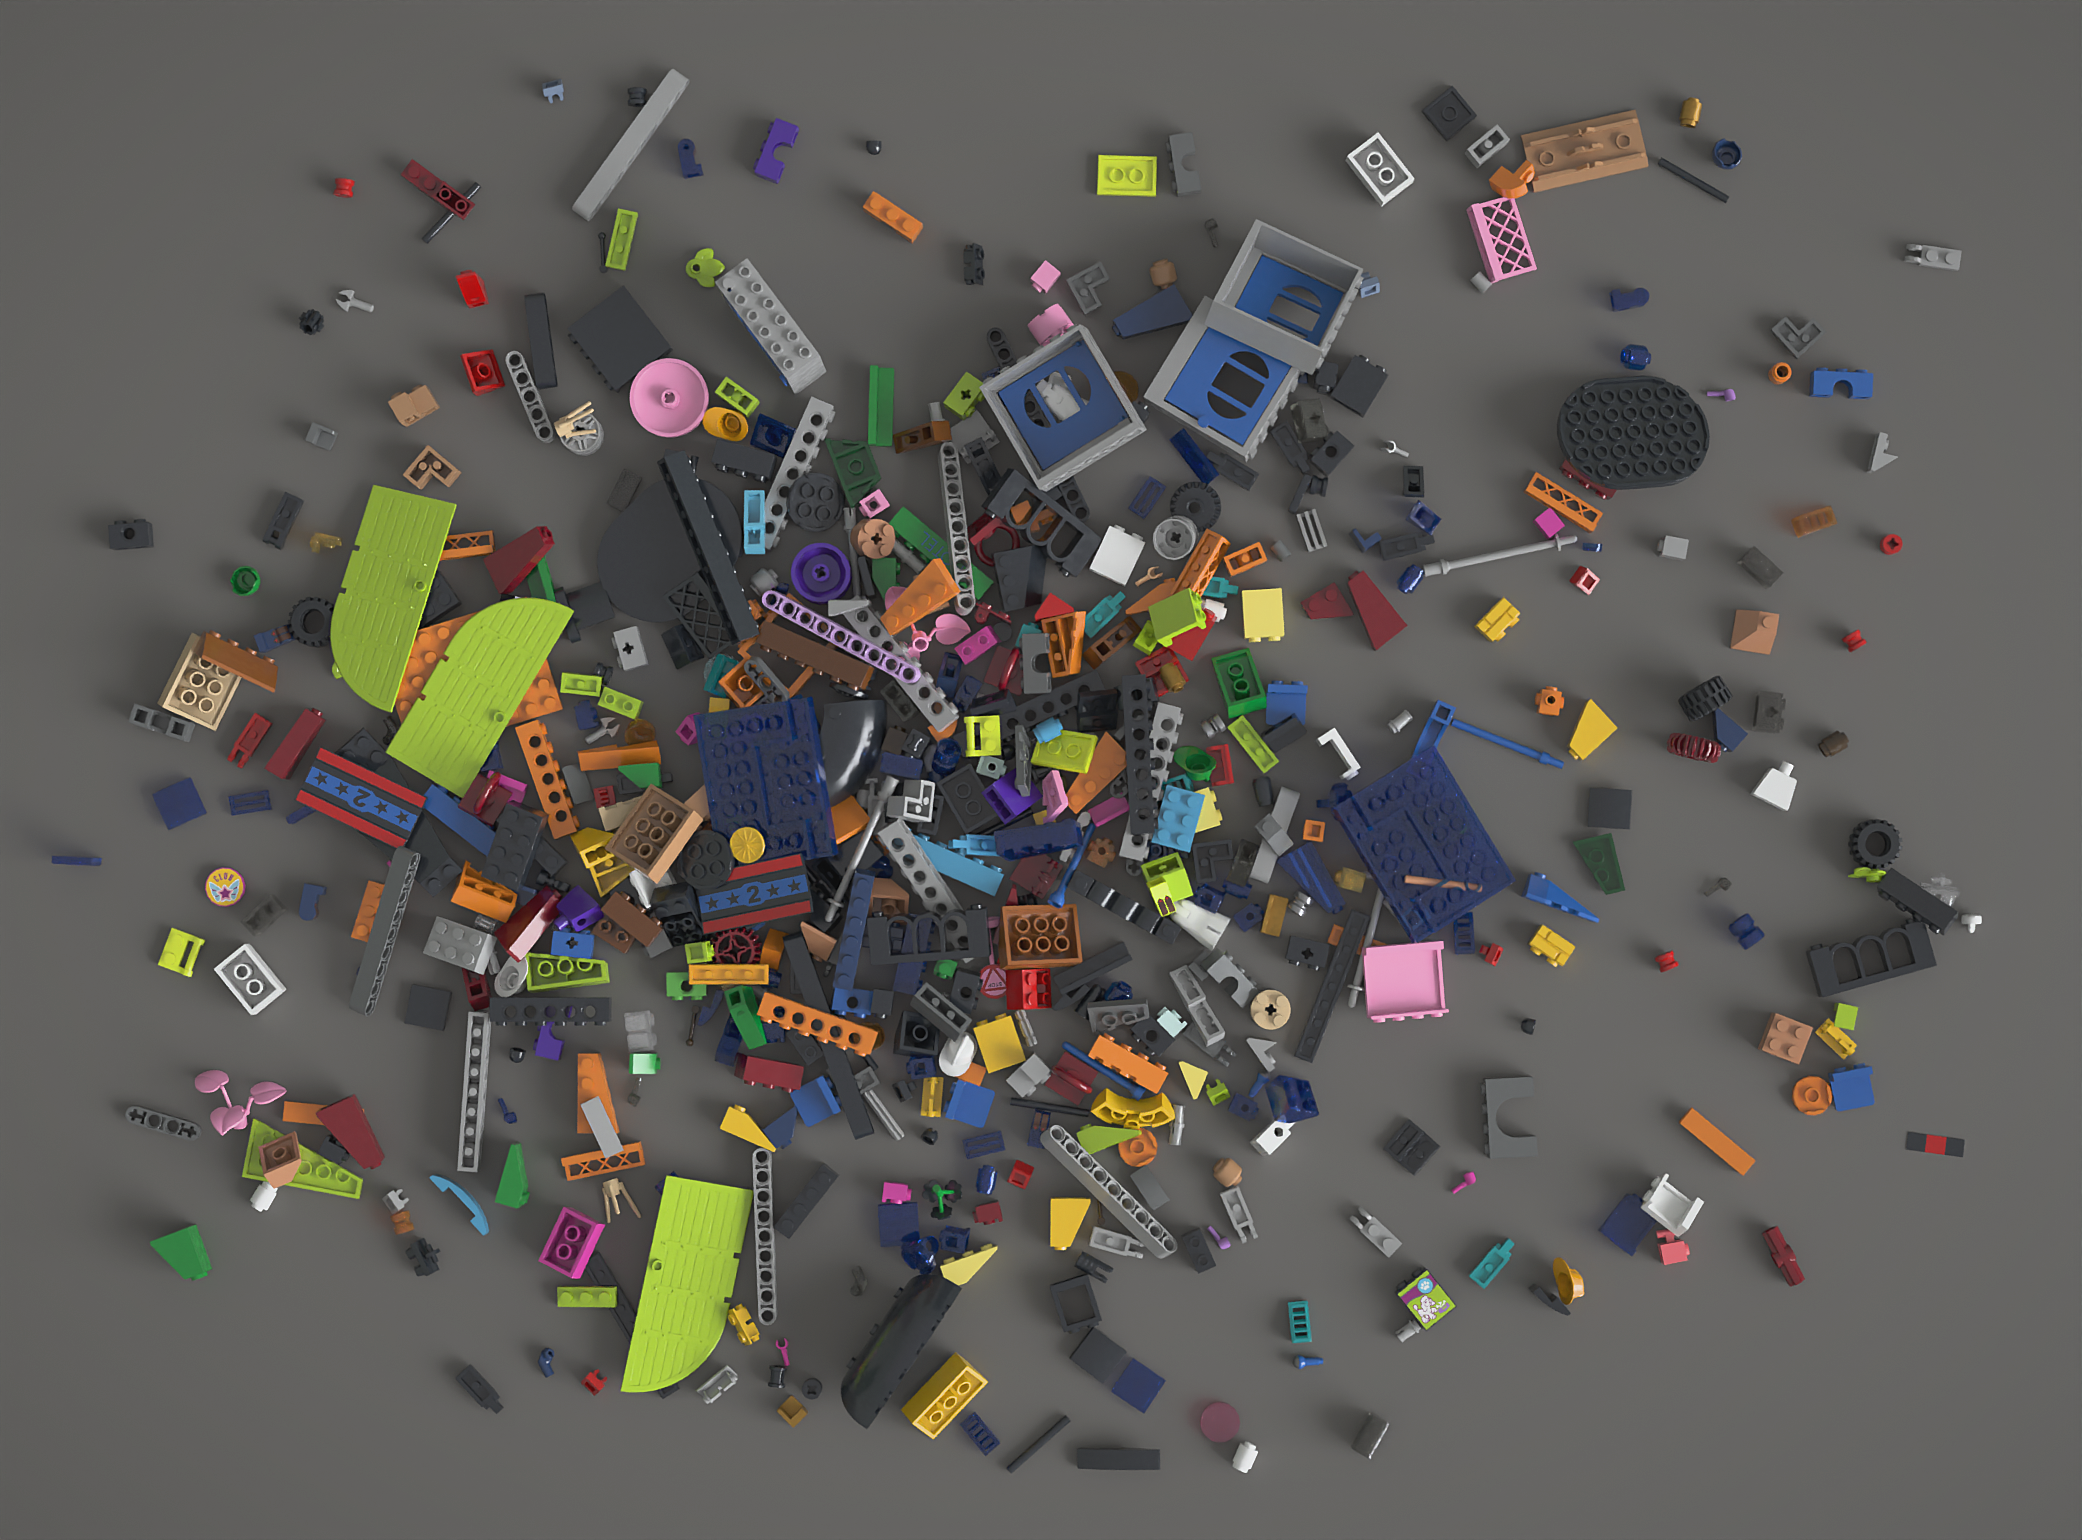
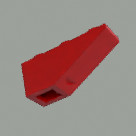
[456,270,489,308]

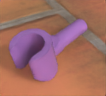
[1707,389,1736,402]
[1207,1226,1231,1249]

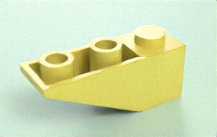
[940,1243,998,1285]

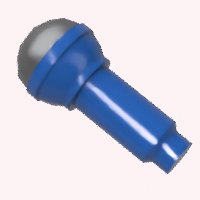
[1248,1070,1271,1098]
[1293,1355,1323,1369]

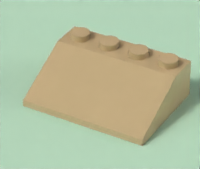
[158,633,242,731]

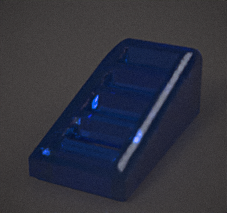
[1453,912,1475,954]
[960,1411,1001,1456]

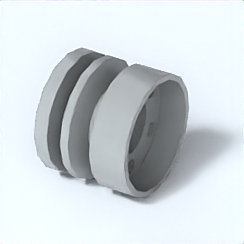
[560,411,604,456]
[1153,515,1199,560]

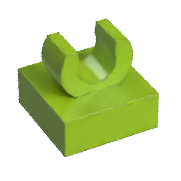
[1206,1079,1231,1106]

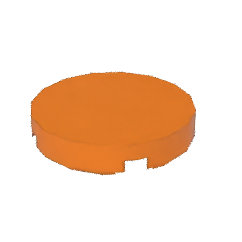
[1792,1076,1832,1115]
[1118,1128,1157,1167]

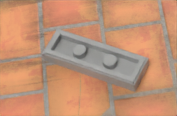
[580,1096,624,1158]

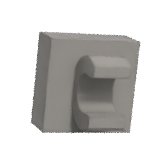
[382,1189,409,1215]

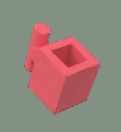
[1656,1229,1690,1265]

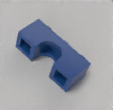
[1809,368,1873,399]

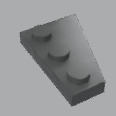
[1015,725,1033,797]
[1087,998,1149,1036]

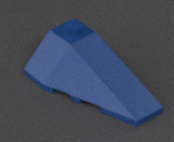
[1521,872,1600,923]

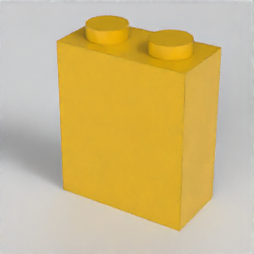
[973,1013,1026,1073]

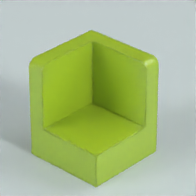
[1833,1003,1858,1030]

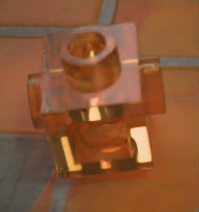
[1087,837,1117,868]

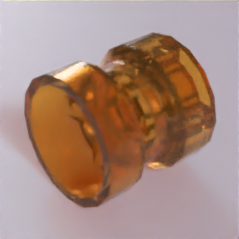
[390,1210,415,1235]

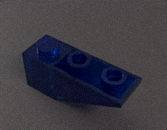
[715,1013,743,1067]

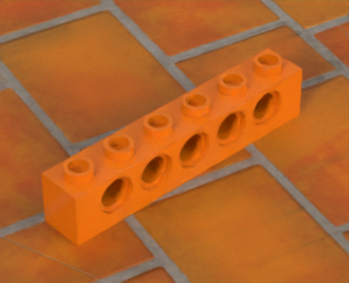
[515,720,580,840]
[757,991,879,1057]

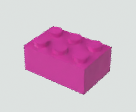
[538,1207,605,1279]

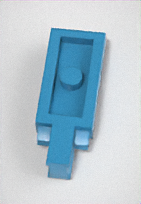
[948,834,1003,857]

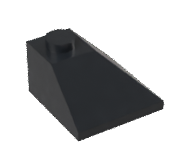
[893,1010,940,1057]

